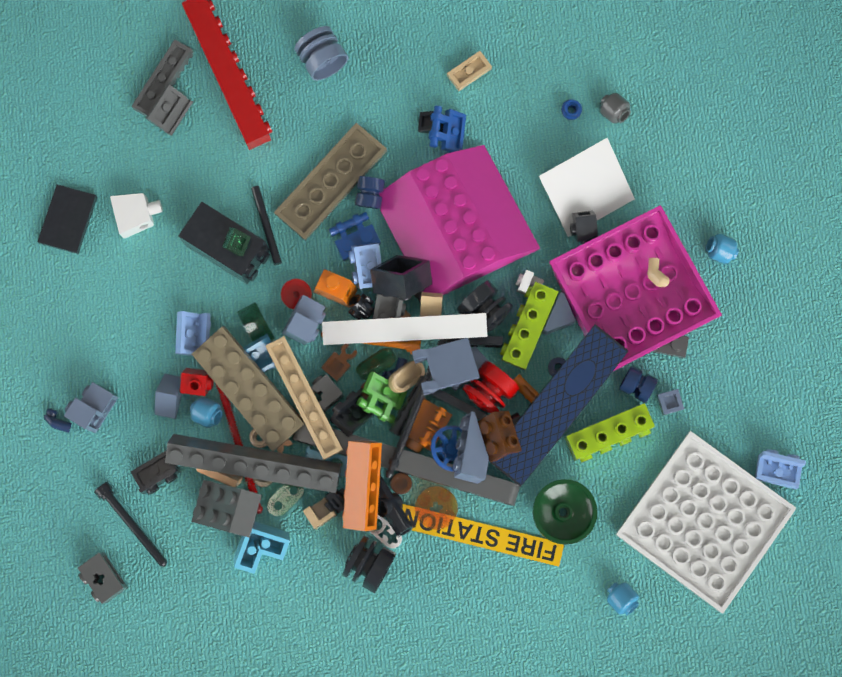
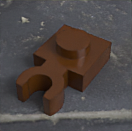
[321,344,358,382]

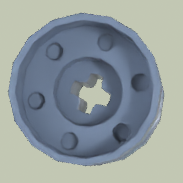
[294,26,349,81]

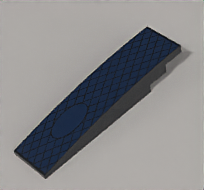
[488,324,629,487]

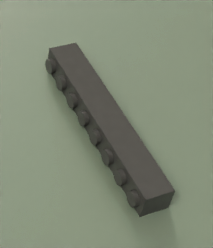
[165,434,342,493]

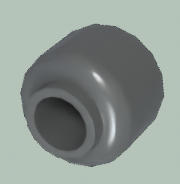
[600,93,631,124]

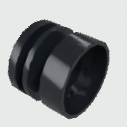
[457,280,513,332]
[342,535,397,594]

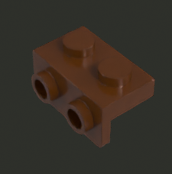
[477,411,522,462]

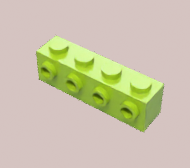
[500,282,559,370]
[565,403,655,463]

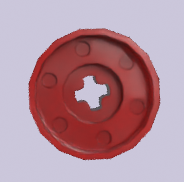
[463,360,520,414]

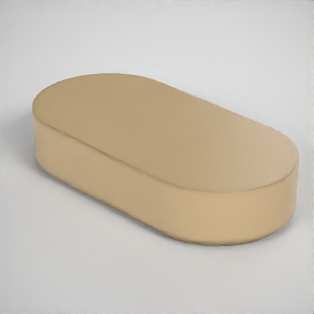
[388,360,425,393]

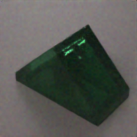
[237,302,275,341]

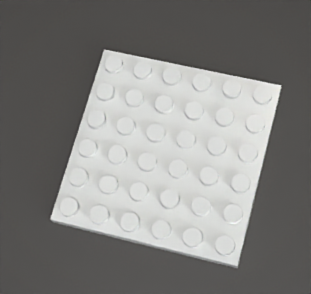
[615,431,796,613]

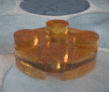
[415,486,458,530]

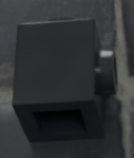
[570,210,598,244]

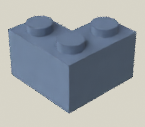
[282,295,326,345]
[64,382,119,433]

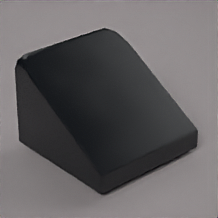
[418,111,444,133]

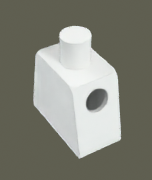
[110,193,163,238]

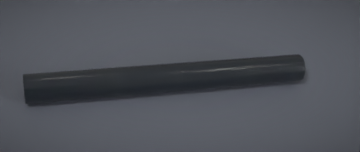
[251,186,282,265]

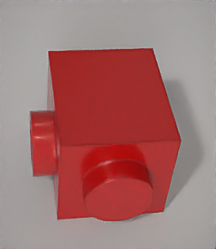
[180,368,214,396]

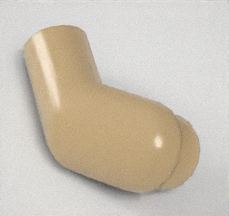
[647,258,669,287]

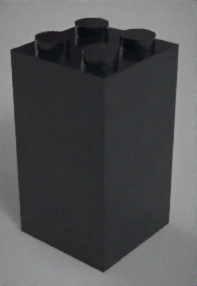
[178,202,270,284]

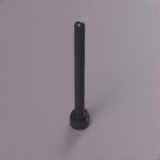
[94,481,167,567]

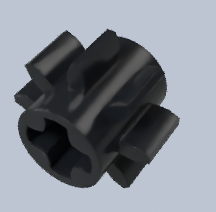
[348,293,374,320]
[324,488,345,513]

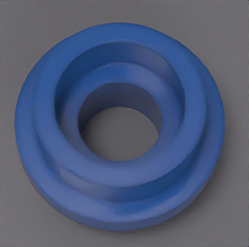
[561,99,582,120]

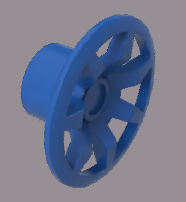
[431,426,462,472]

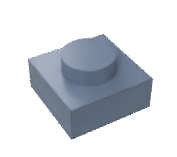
[657,389,684,416]

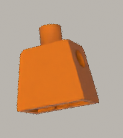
[313,269,358,308]

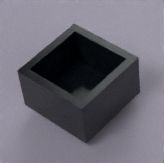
[370,255,432,300]

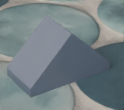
[543,292,575,335]
[155,374,182,419]

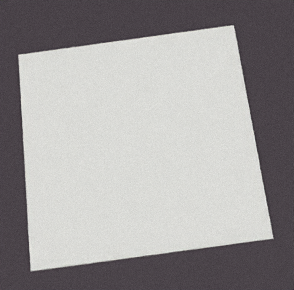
[539,138,635,237]

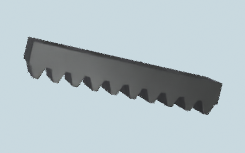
[131,40,193,116]

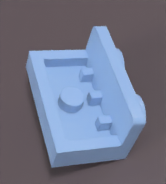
[175,311,211,356]
[755,449,806,489]

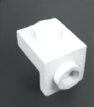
[515,270,544,295]

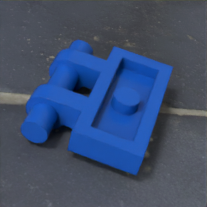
[428,106,466,153]
[329,212,381,261]

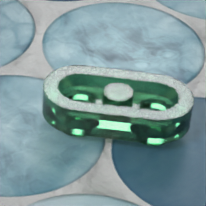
[356,348,396,380]
[267,484,305,517]

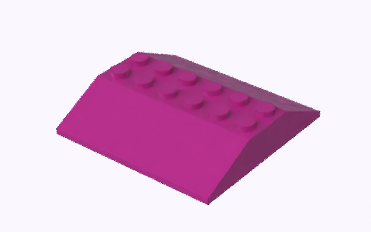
[379,145,540,295]
[549,205,722,371]

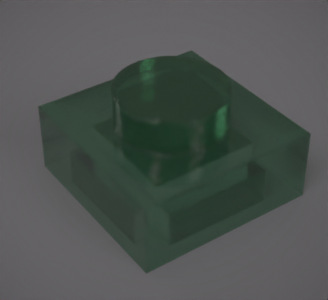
[222,228,251,256]

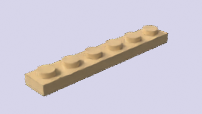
[266,336,343,460]

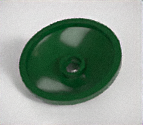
[532,479,597,545]

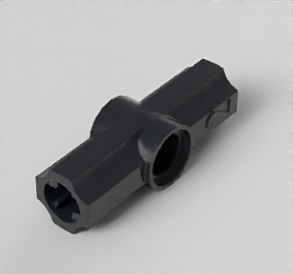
[378,475,414,537]

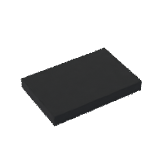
[37,184,97,254]

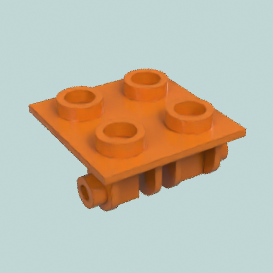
[408,398,452,451]

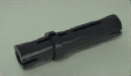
[389,376,424,437]

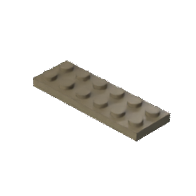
[274,123,387,241]
[192,326,305,451]

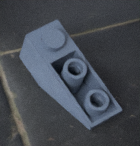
[453,411,489,484]

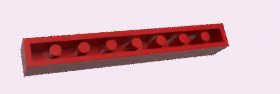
[181,0,272,150]

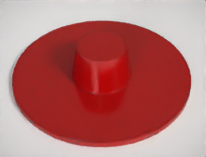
[281,279,312,310]

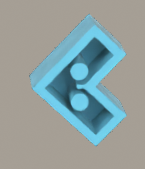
[233,521,290,574]

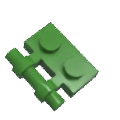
[356,372,407,424]

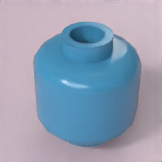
[706,234,739,264]
[190,397,223,428]
[607,582,639,615]

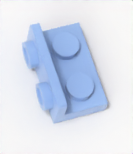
[349,243,381,289]

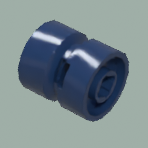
[355,176,385,209]
[619,365,658,403]

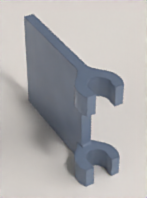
[412,338,480,395]

